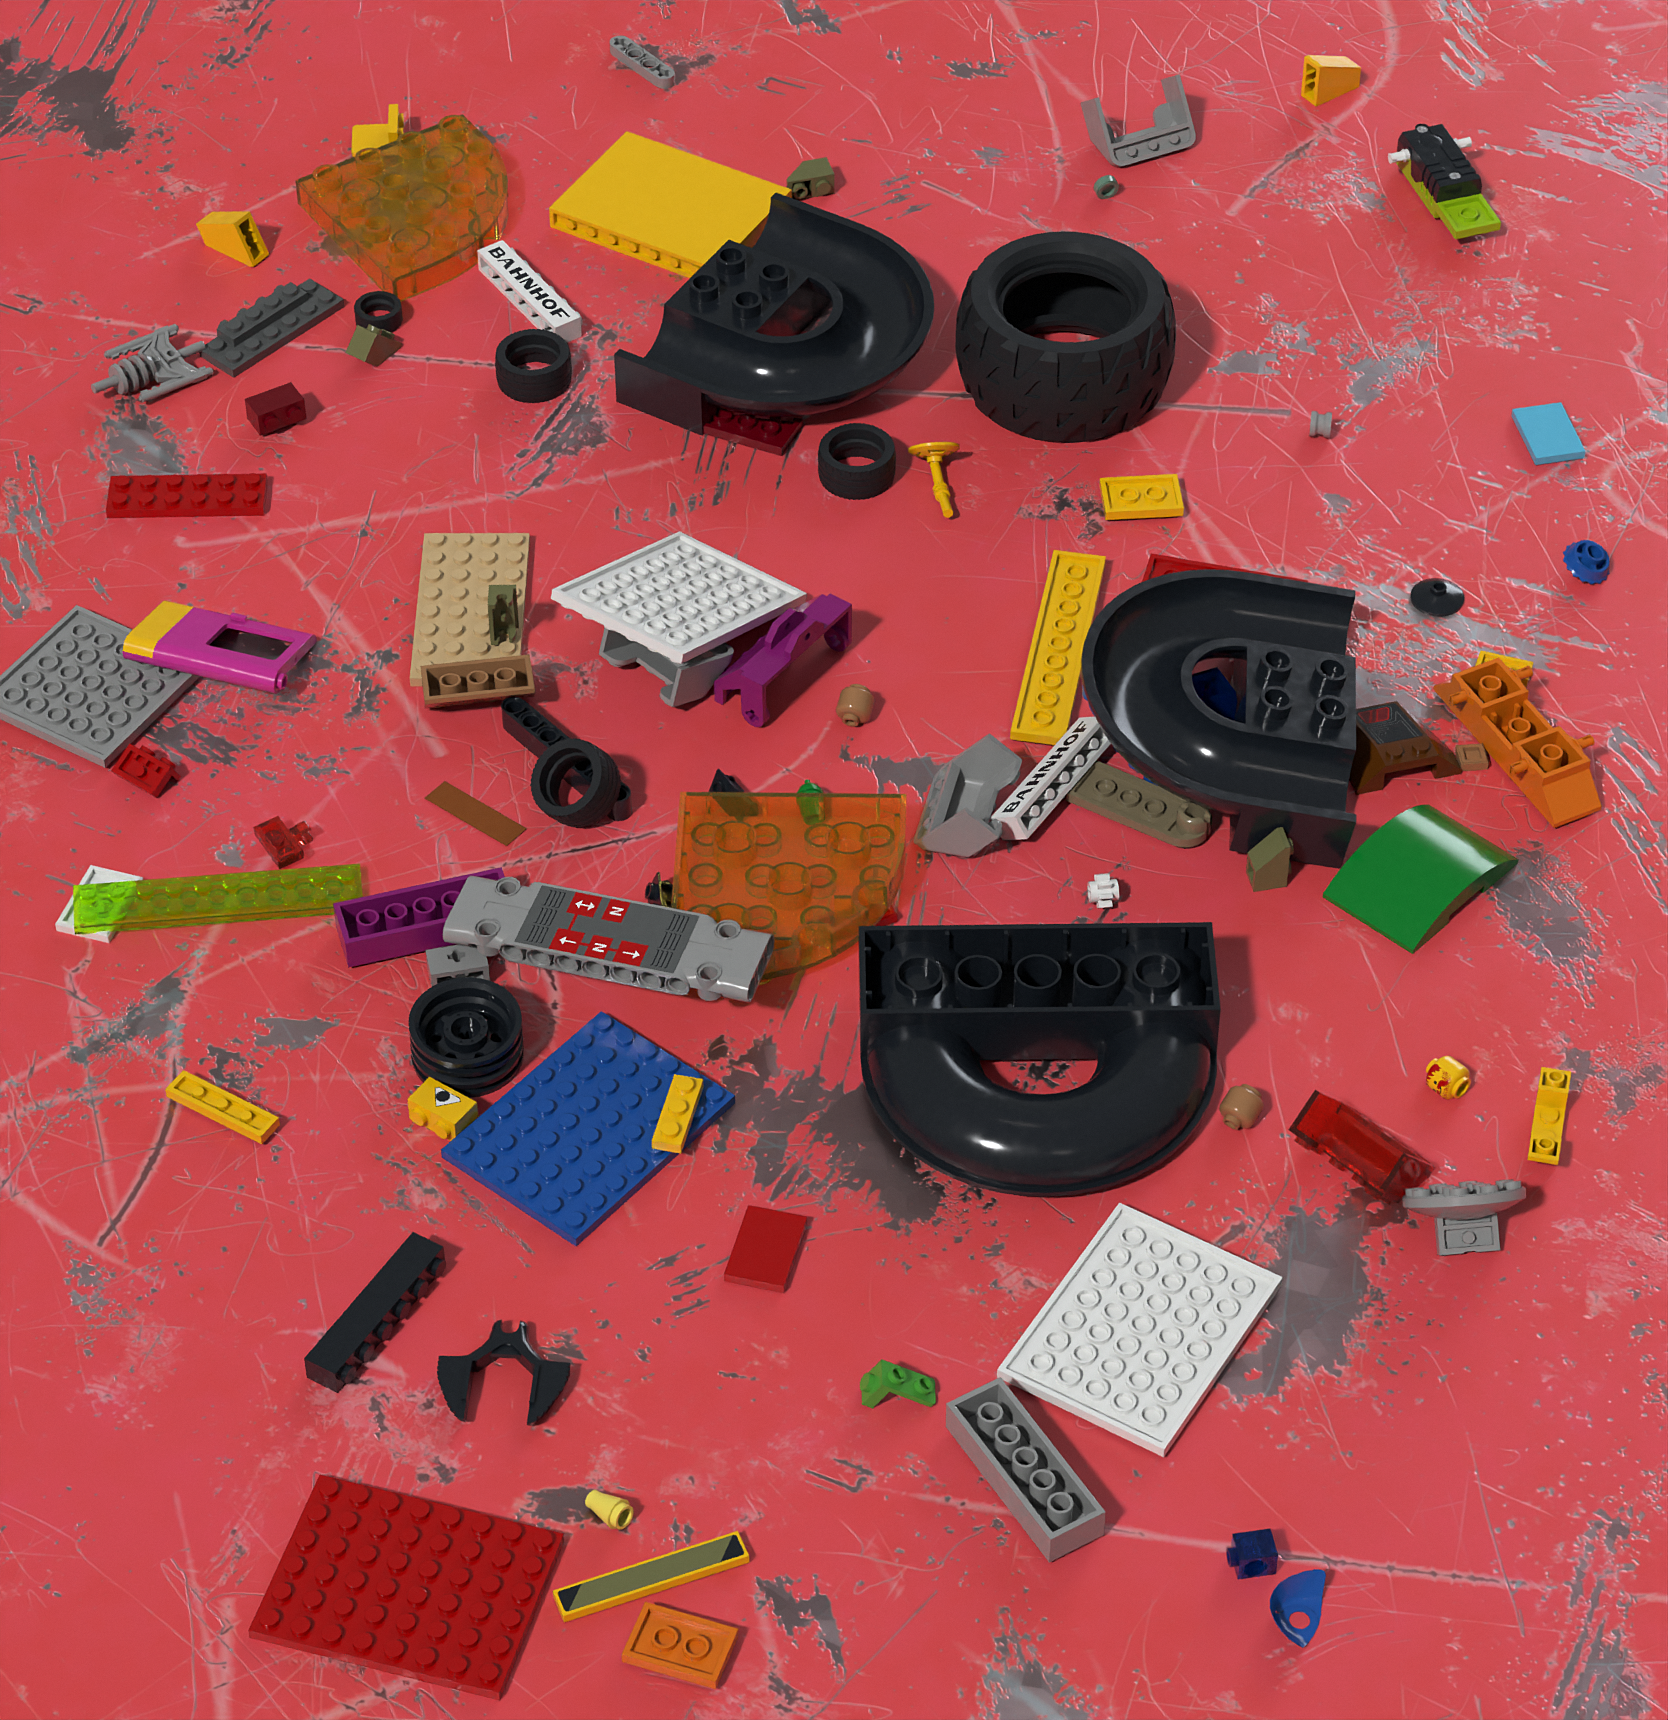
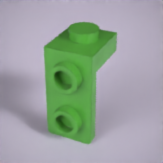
[860,1359,936,1409]

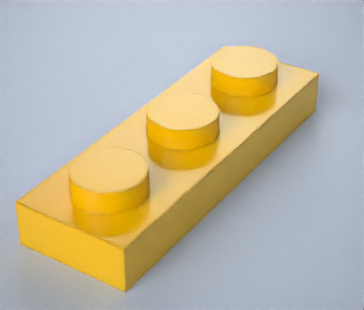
[651,1074,704,1154]

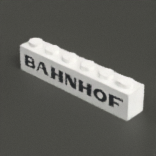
[477,240,583,343]
[990,717,1111,840]

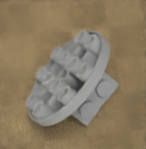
[1402,1179,1526,1255]

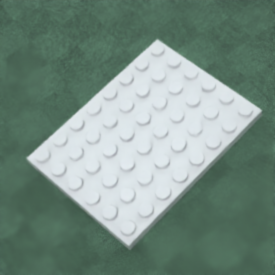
[551,531,807,664]
[997,1202,1283,1457]

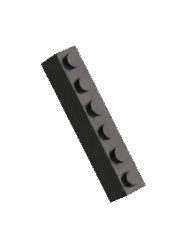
[304,1232,446,1393]

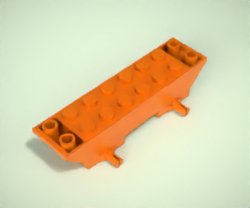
[1433,657,1602,828]

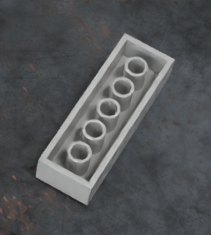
[946,1377,1106,1563]

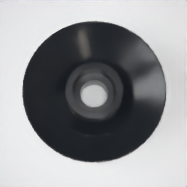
[1410,578,1464,617]

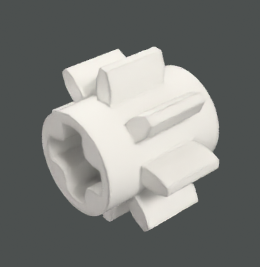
[1087,874,1119,908]

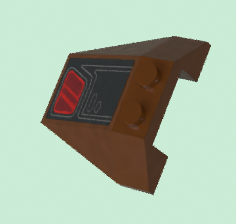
[1349,701,1462,795]

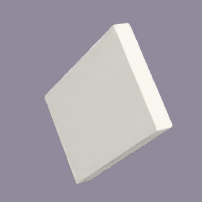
[55,865,144,943]

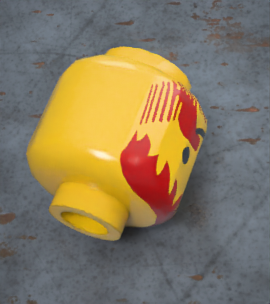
[1426,1056,1471,1100]

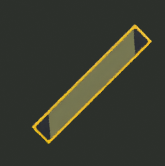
[553,1531,749,1623]

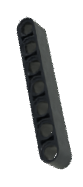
[501,696,632,821]

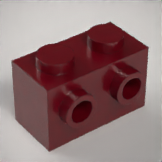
[245,382,307,436]

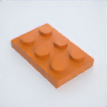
[621,1602,739,1689]

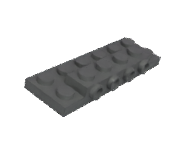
[199,278,344,378]

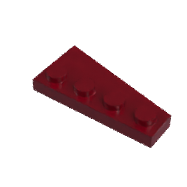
[703,409,803,456]

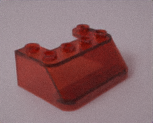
[1288,1090,1436,1205]

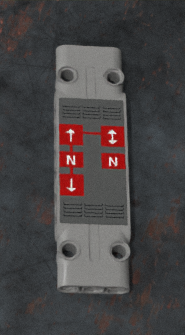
[443,876,774,1002]

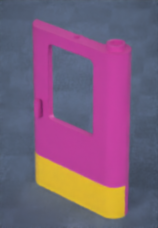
[123,600,317,694]

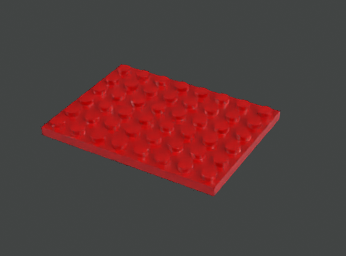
[248,1475,564,1701]

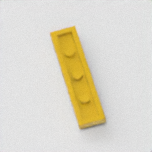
[165,1070,280,1144]

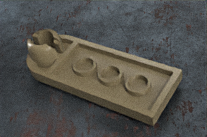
[1066,760,1212,848]

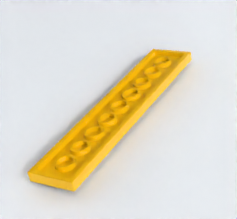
[1010,550,1106,745]

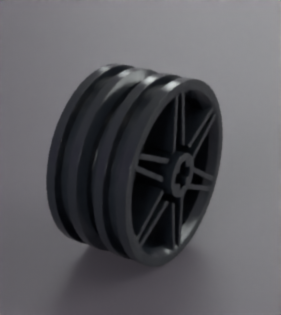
[408,977,524,1098]

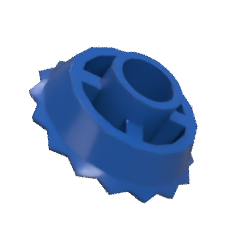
[1563,540,1610,584]

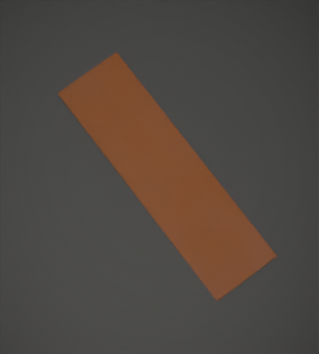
[425,781,527,846]

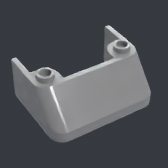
[1080,74,1196,167]

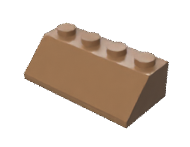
[420,654,535,708]

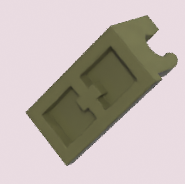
[488,585,519,645]

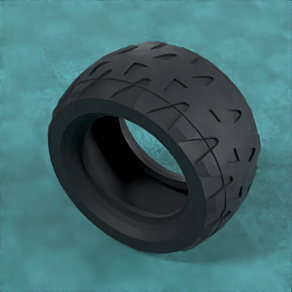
[955,231,1176,443]

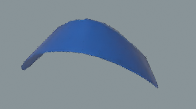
[1270,1569,1326,1648]

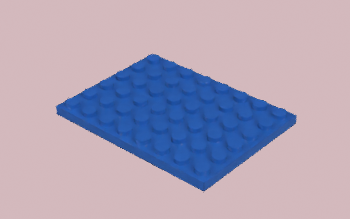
[441,1011,735,1247]

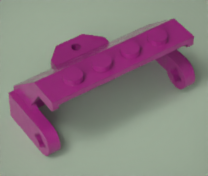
[714,593,852,727]

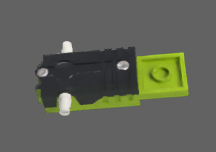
[1388,124,1501,239]

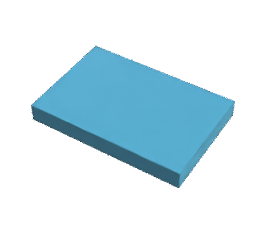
[1511,402,1586,465]

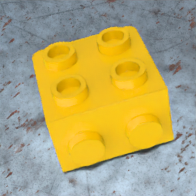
[351,104,404,158]

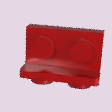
[111,744,181,798]

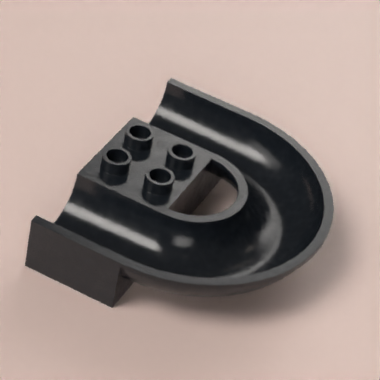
[614,193,934,436]
[1081,569,1356,869]
[859,922,1221,1197]

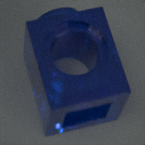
[1226,1528,1278,1580]

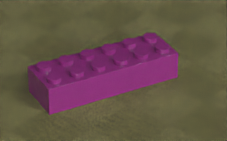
[333,867,505,968]

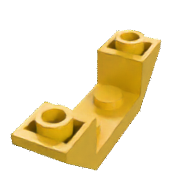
[1527,1067,1571,1165]

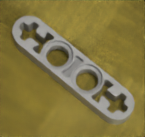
[609,36,675,89]

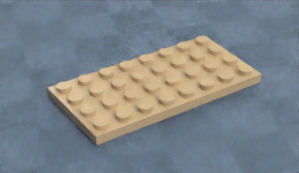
[410,533,530,686]

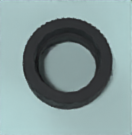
[495,329,572,403]
[818,423,896,500]
[530,738,621,828]

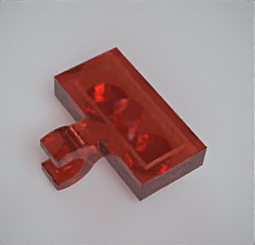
[253,816,313,869]

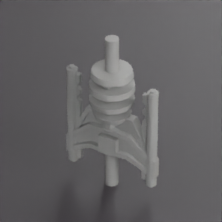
[91,324,214,403]

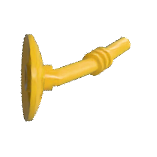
[908,442,960,518]

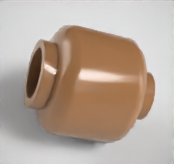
[836,684,875,727]
[1219,1084,1264,1130]

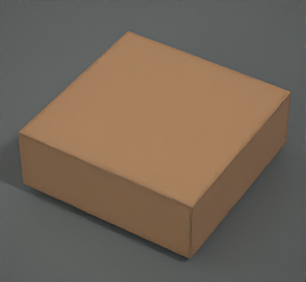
[1455,743,1489,771]

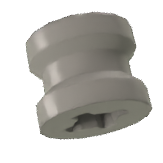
[1309,411,1332,438]

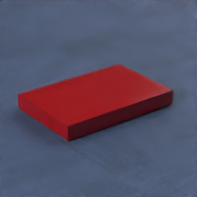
[724,1205,807,1293]

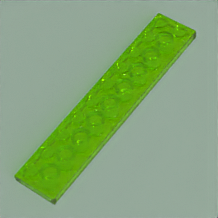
[73,864,363,935]

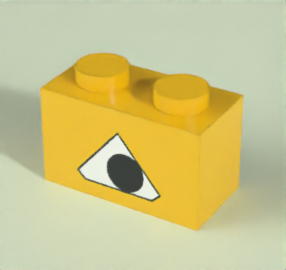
[407,1077,478,1141]

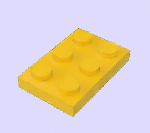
[1099,474,1184,520]

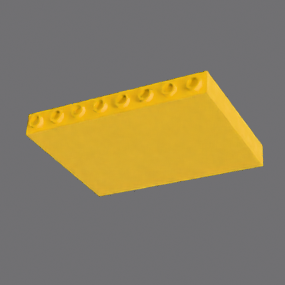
[549,131,792,278]

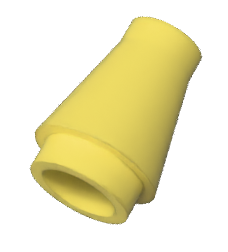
[585,1490,634,1530]

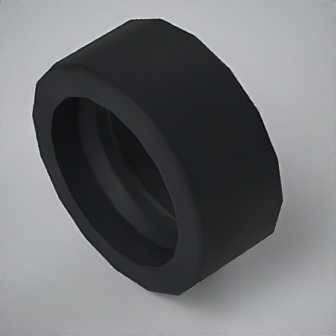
[354,291,403,332]

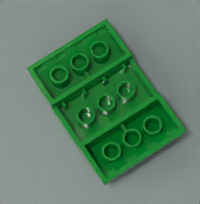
[1323,804,1519,954]

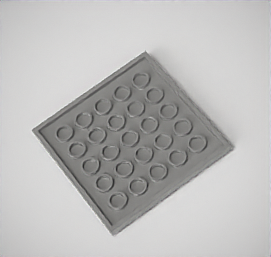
[0,605,200,768]

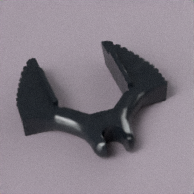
[437,1319,570,1426]

